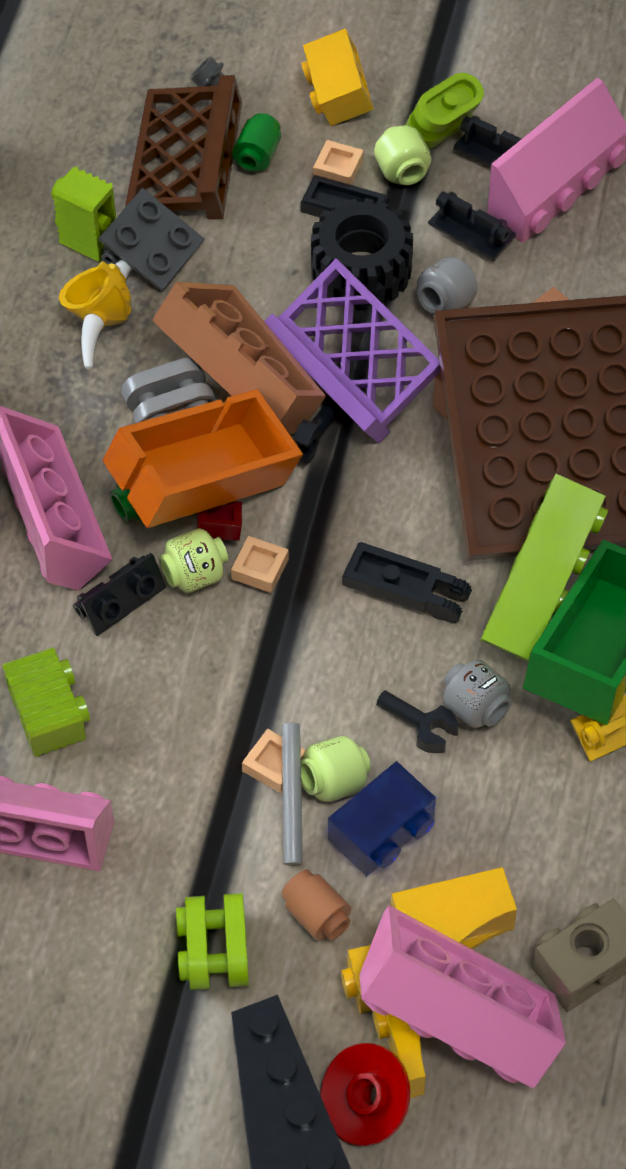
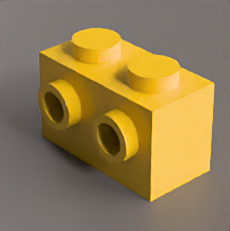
[301,28,374,126]

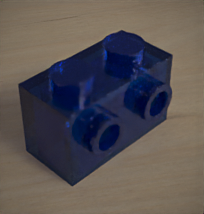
[328,761,436,877]

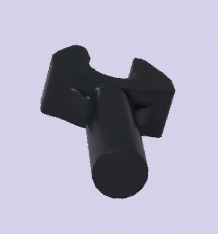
[292,400,340,464]
[376,690,459,753]

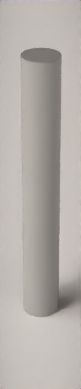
[282,723,303,865]

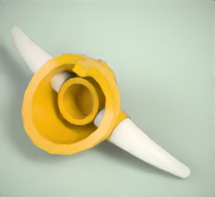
[58,259,133,369]

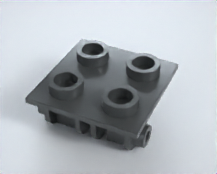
[98,188,205,291]

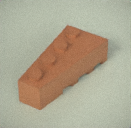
[152,282,326,434]

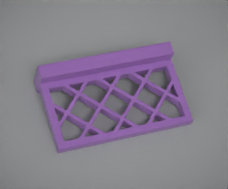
[264,258,441,443]

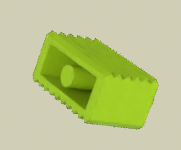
[51,166,116,262]
[2,647,91,757]

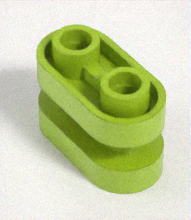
[405,73,484,149]
[176,893,249,990]

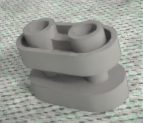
[121,358,217,423]

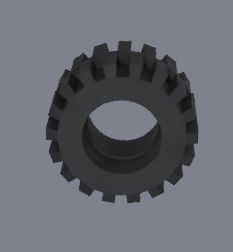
[311,199,413,309]

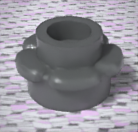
[190,56,224,87]

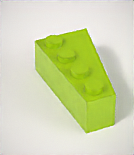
[479,474,608,663]

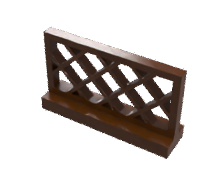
[125,75,242,219]

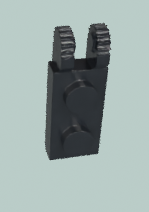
[342,542,472,623]

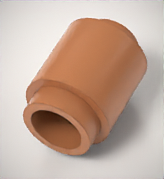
[281,869,352,941]

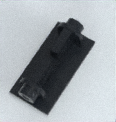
[453,115,522,166]
[428,191,517,261]
[73,553,166,636]

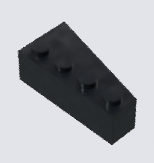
[231,994,351,1169]

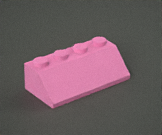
[487,78,626,243]
[0,406,113,591]
[0,776,114,871]
[360,905,566,1089]

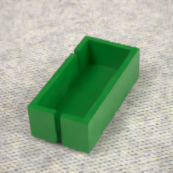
[523,539,626,725]

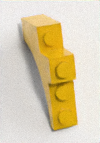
[341,867,517,1098]

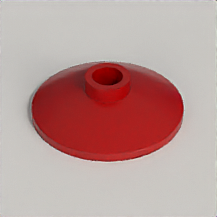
[321,1043,411,1146]

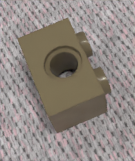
[532,898,626,1012]

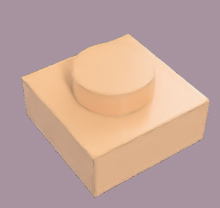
[313,140,364,185]
[231,536,289,593]
[242,729,305,793]

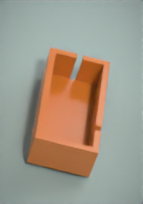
[102,389,303,528]

